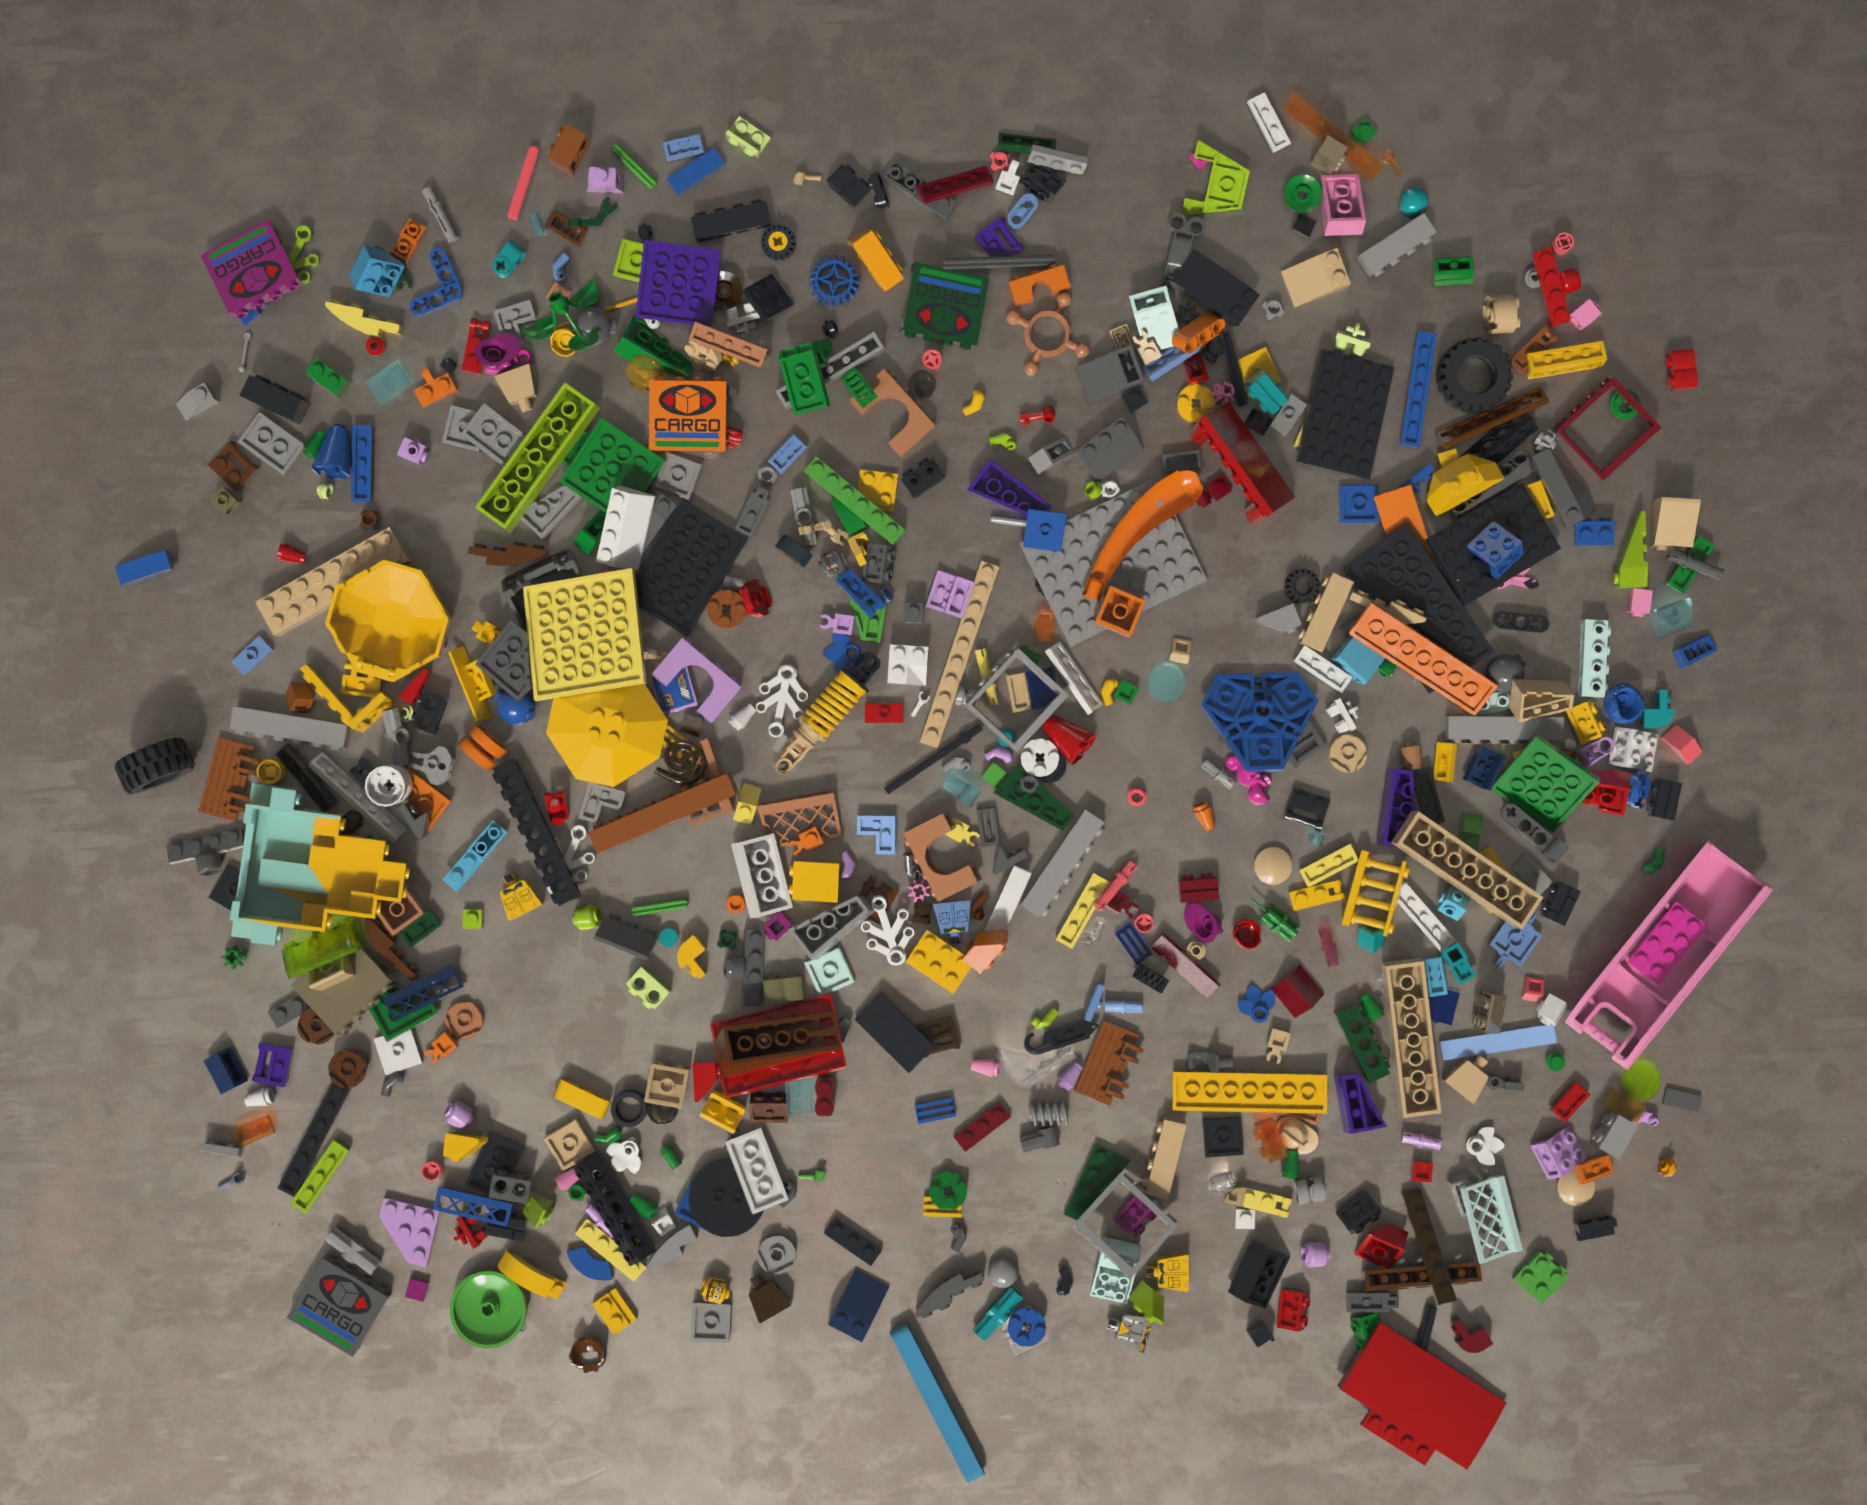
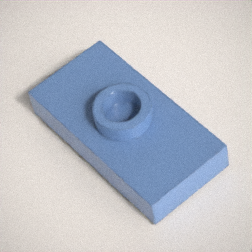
[663,133,705,162]
[768,434,808,475]
[231,636,273,676]
[1083,983,1105,1022]

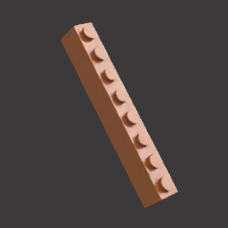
[588,771,740,854]

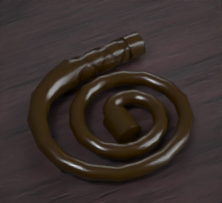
[654,740,706,785]

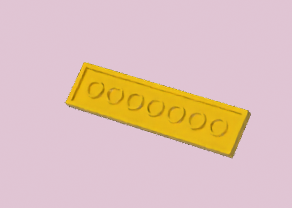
[1172,1071,1328,1114]

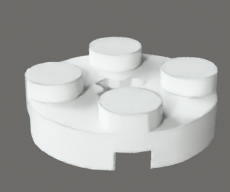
[1021,738,1059,777]

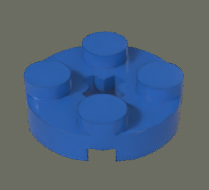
[1627,770,1650,809]
[1008,1307,1046,1347]

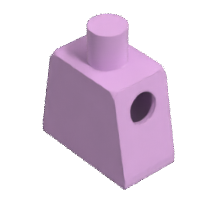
[587,167,624,193]

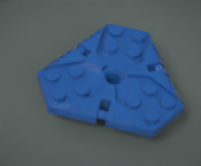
[1201,672,1319,772]

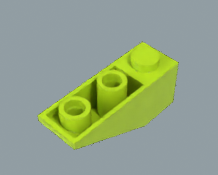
[522,1192,554,1229]

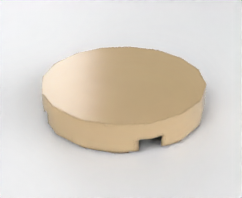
[1329,735,1367,772]

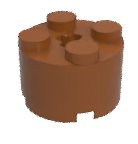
[707,590,746,629]

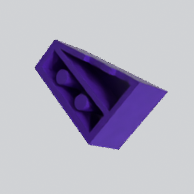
[1334,1072,1387,1134]

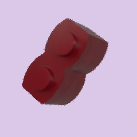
[815,1075,835,1116]

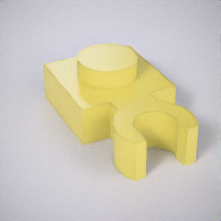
[945,817,980,846]

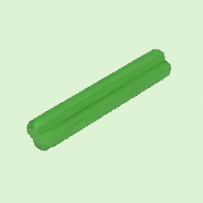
[611,143,657,189]
[631,898,688,916]

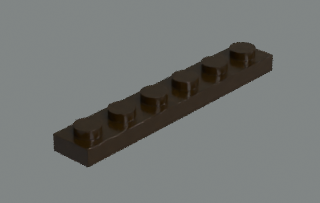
[1401,1188,1457,1306]

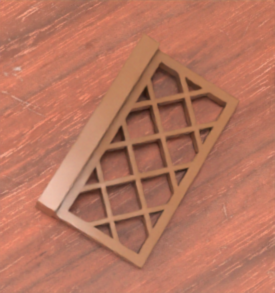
[689,321,771,368]
[668,738,734,826]
[758,789,842,847]

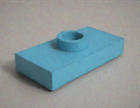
[1422,956,1448,997]

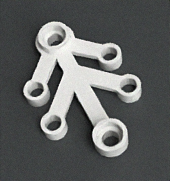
[755,664,808,738]
[543,825,596,894]
[860,895,914,965]

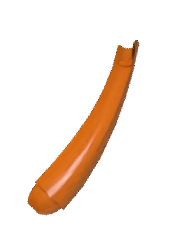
[1082,470,1203,601]

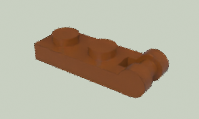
[1508,324,1560,375]

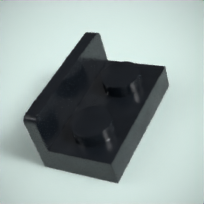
[1019,163,1066,204]
[1336,1191,1382,1235]
[1573,1215,1618,1241]

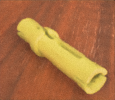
[975,648,999,707]

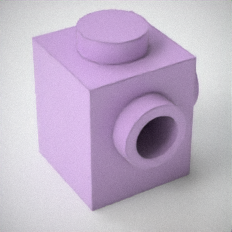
[397,437,429,466]

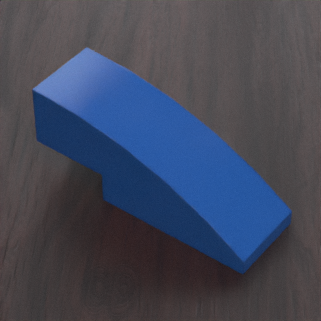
[115,550,175,586]

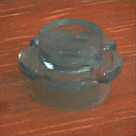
[1307,832,1326,847]

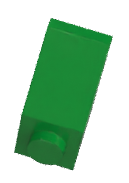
[573,510,606,555]

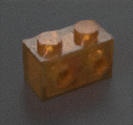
[1252,1117,1287,1163]

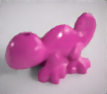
[1225,755,1273,805]

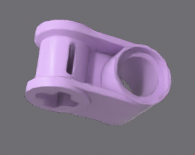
[1575,737,1614,768]

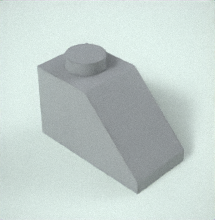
[176,382,219,421]
[1028,437,1074,474]
[1256,604,1302,634]

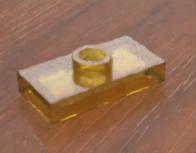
[1603,1088,1647,1124]

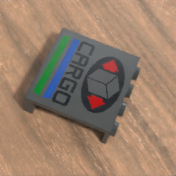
[287,1255,391,1357]

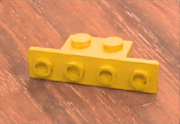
[448,647,497,722]

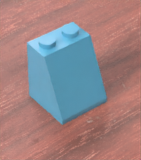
[1330,635,1385,685]

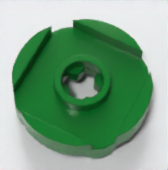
[929,1171,967,1210]

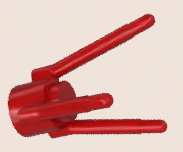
[726,426,743,448]

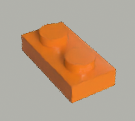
[1574,1154,1614,1184]

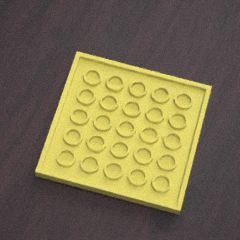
[523,568,647,701]

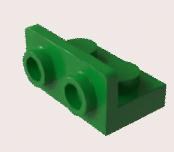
[1350,1312,1382,1353]

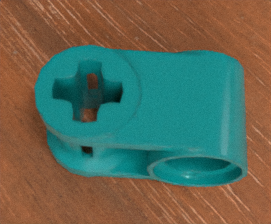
[492,240,527,278]

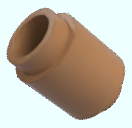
[1401,742,1422,770]

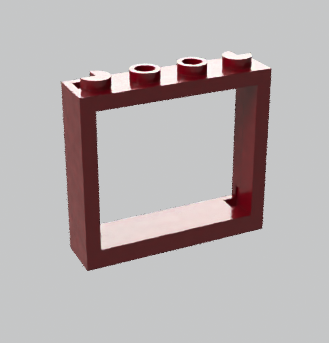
[1554,377,1662,481]

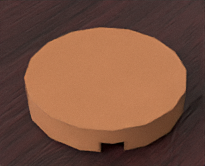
[445,1001,484,1040]

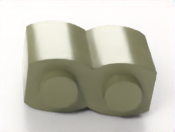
[763,973,804,1004]

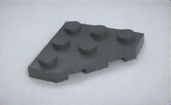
[475,620,532,702]

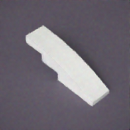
[984,864,1032,931]

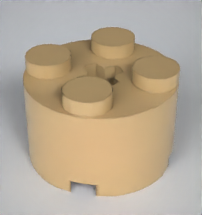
[1482,294,1521,334]

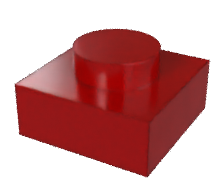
[1411,1161,1433,1183]

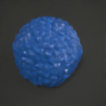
[1603,683,1645,724]

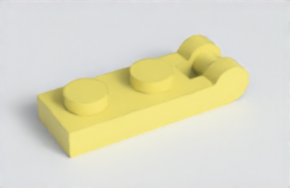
[1240,1186,1293,1218]

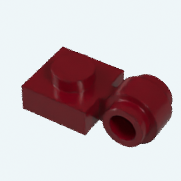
[1195,475,1232,509]

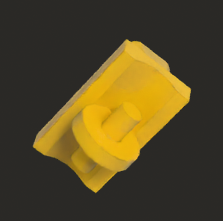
[472,620,502,645]

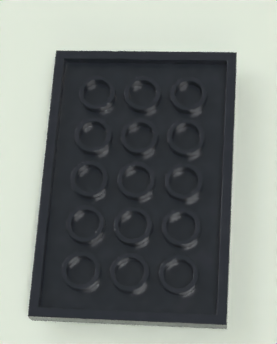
[1296,349,1394,480]
[1425,483,1561,606]
[635,499,748,637]

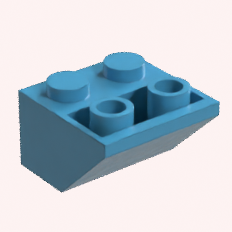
[349,245,405,297]

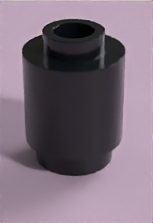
[341,809,364,835]

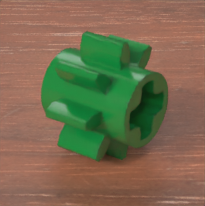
[221,945,247,969]

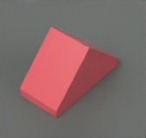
[1661,724,1702,765]

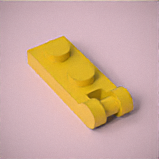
[1288,879,1346,911]

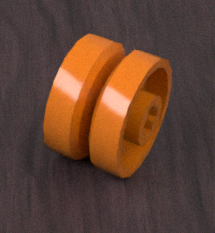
[458,723,507,771]

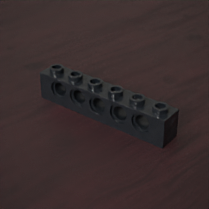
[572,1151,656,1266]

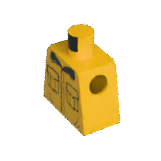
[500,872,544,921]
[1145,1252,1189,1292]

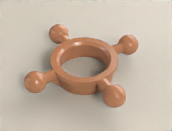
[1006,291,1090,376]

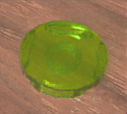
[1621,1062,1661,1101]

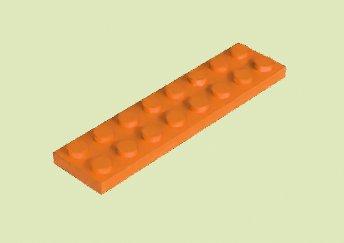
[1349,601,1498,716]

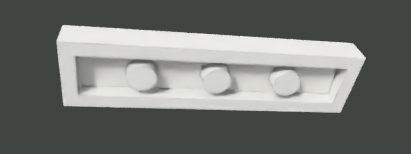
[1045,642,1103,715]
[1390,882,1456,952]

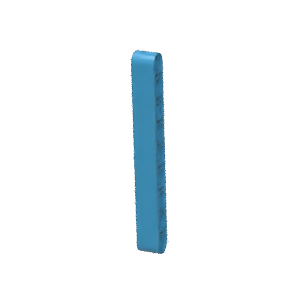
[890,1323,985,1483]

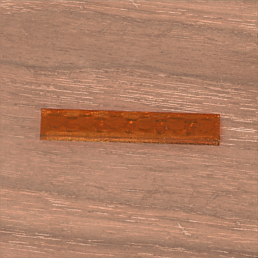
[1283,93,1384,182]

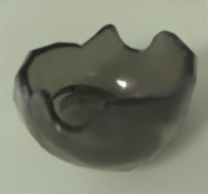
[907,370,936,399]
[647,1103,678,1125]

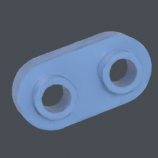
[1007,194,1038,229]

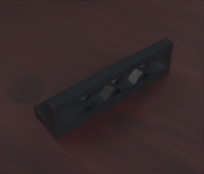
[1461,413,1538,465]

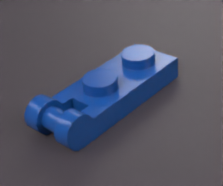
[835,568,885,619]

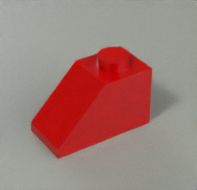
[692,1060,720,1102]

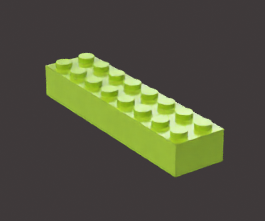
[475,383,600,533]

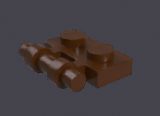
[859,875,899,925]

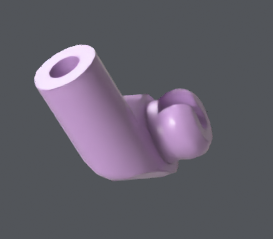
[984,746,1013,763]
[840,850,856,880]

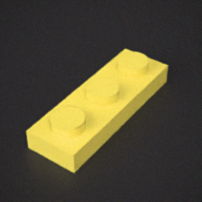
[1299,844,1359,887]

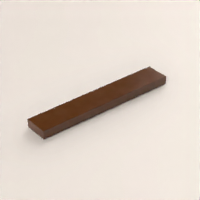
[1435,386,1549,450]

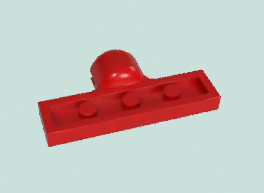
[1531,247,1581,327]

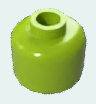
[572,904,602,930]

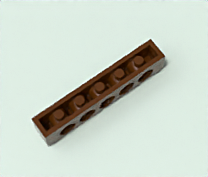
[1362,1262,1482,1292]

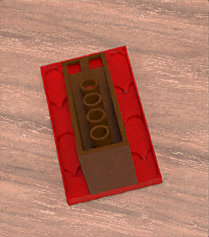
[710,993,847,1098]

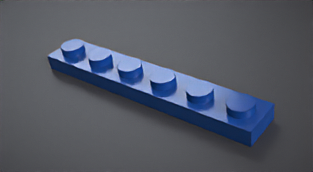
[1399,331,1437,448]

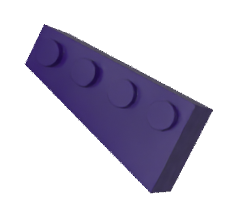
[967,459,1053,516]
[1376,768,1416,847]

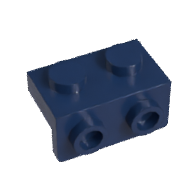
[1463,744,1506,791]

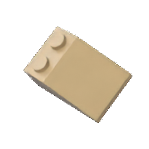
[1281,248,1351,308]

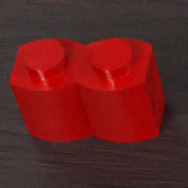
[1665,349,1698,391]

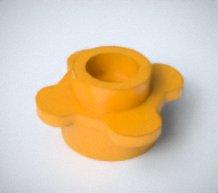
[1657,1157,1677,1177]

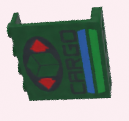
[899,262,989,350]

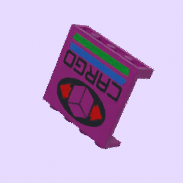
[201,219,303,319]

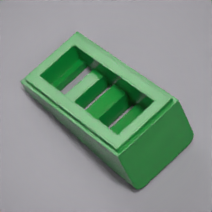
[840,367,878,408]

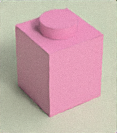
[1570,299,1602,331]
[1626,588,1653,617]

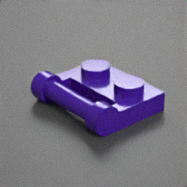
[975,216,1025,257]
[252,1043,293,1087]

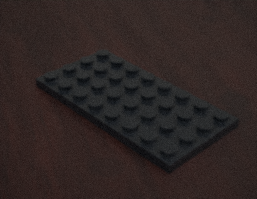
[1343,523,1494,694]

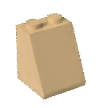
[1650,497,1701,552]

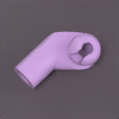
[1629,1110,1659,1126]

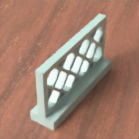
[1460,1175,1523,1264]

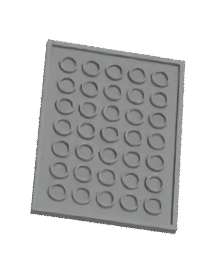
[1019,477,1207,648]

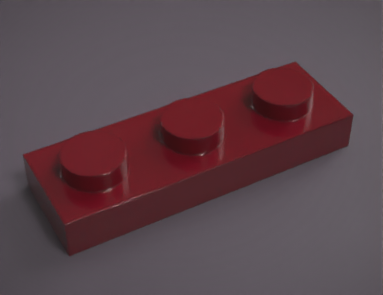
[954,1102,1011,1152]

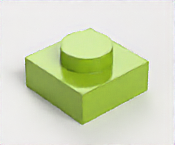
[463,909,483,929]

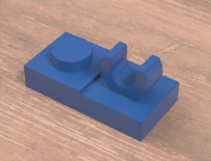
[1397,464,1435,493]

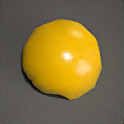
[550,327,577,357]

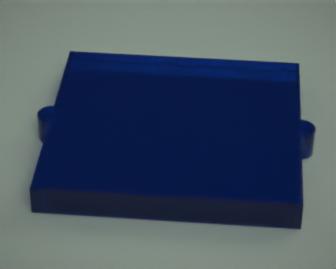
[1428,990,1460,1025]

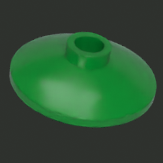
[1284,175,1322,213]

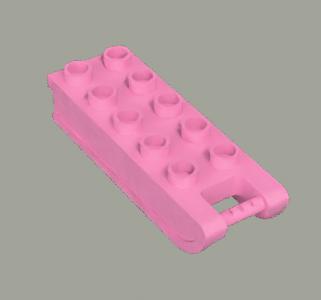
[1565,841,1773,1071]

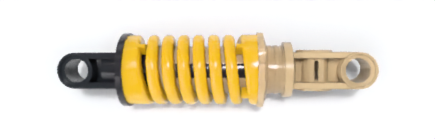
[772,652,880,775]

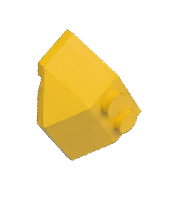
[1427,454,1505,517]

